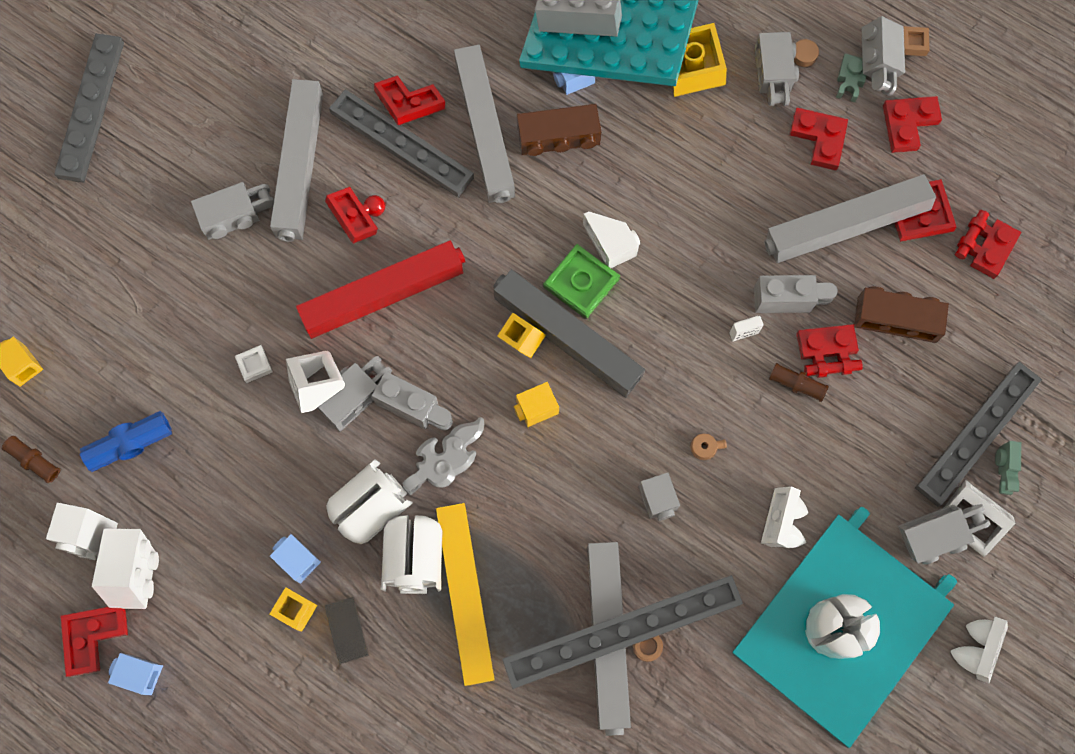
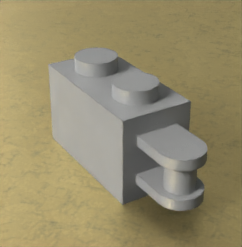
[862,16,905,96]
[754,32,799,106]
[191,182,274,240]
[754,275,838,313]
[317,356,392,432]
[372,371,453,430]
[898,504,991,565]

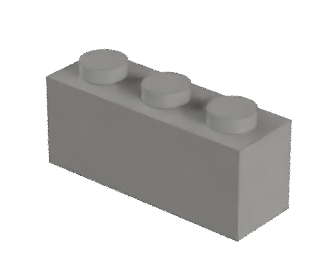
[535,0,622,37]

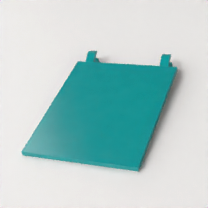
[732,507,957,748]

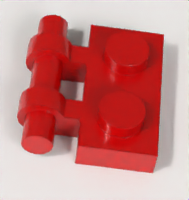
[955,210,1022,279]
[797,324,863,378]

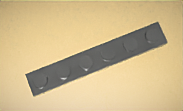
[54,33,124,183]
[329,89,474,198]
[915,361,1042,507]

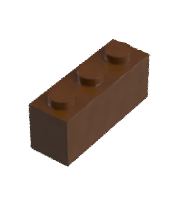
[517,104,602,156]
[854,286,949,343]

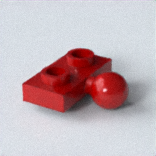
[325,187,385,244]

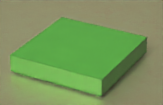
[543,244,620,319]

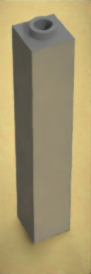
[454,44,515,203]
[270,79,323,242]
[764,174,936,263]
[587,542,631,736]

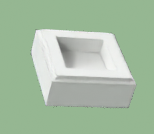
[729,316,764,342]
[235,345,273,383]

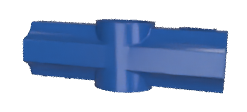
[80,411,172,472]

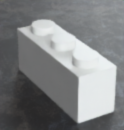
[46,503,118,561]

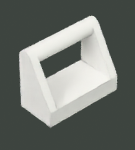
[286,351,345,413]
[944,480,1015,557]

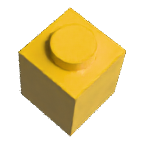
[497,313,546,358]
[0,336,44,387]
[513,382,559,427]
[270,587,318,632]

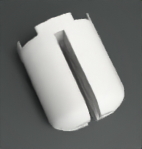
[326,459,413,544]
[381,515,442,594]
[805,594,880,659]

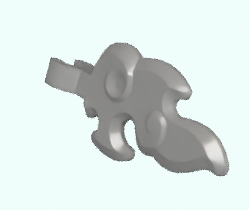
[402,417,484,496]

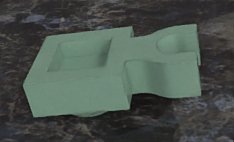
[836,54,866,102]
[995,441,1022,495]

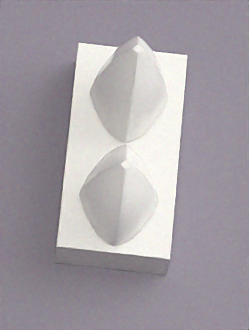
[761,487,808,548]
[951,617,1008,683]

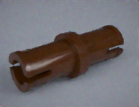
[769,363,829,402]
[2,435,61,484]

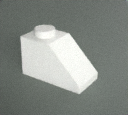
[583,212,640,268]

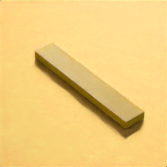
[436,503,495,686]

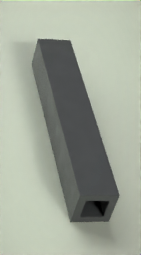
[493,269,645,398]

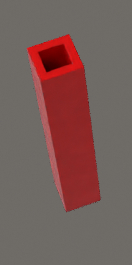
[296,240,466,339]

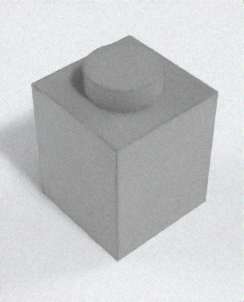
[638,473,680,521]

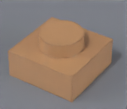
[903,26,930,56]

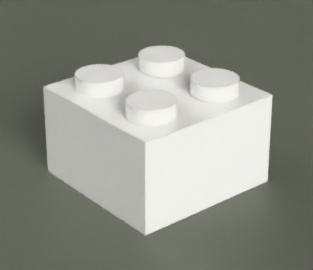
[92,529,159,609]

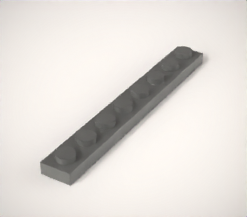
[502,575,743,689]

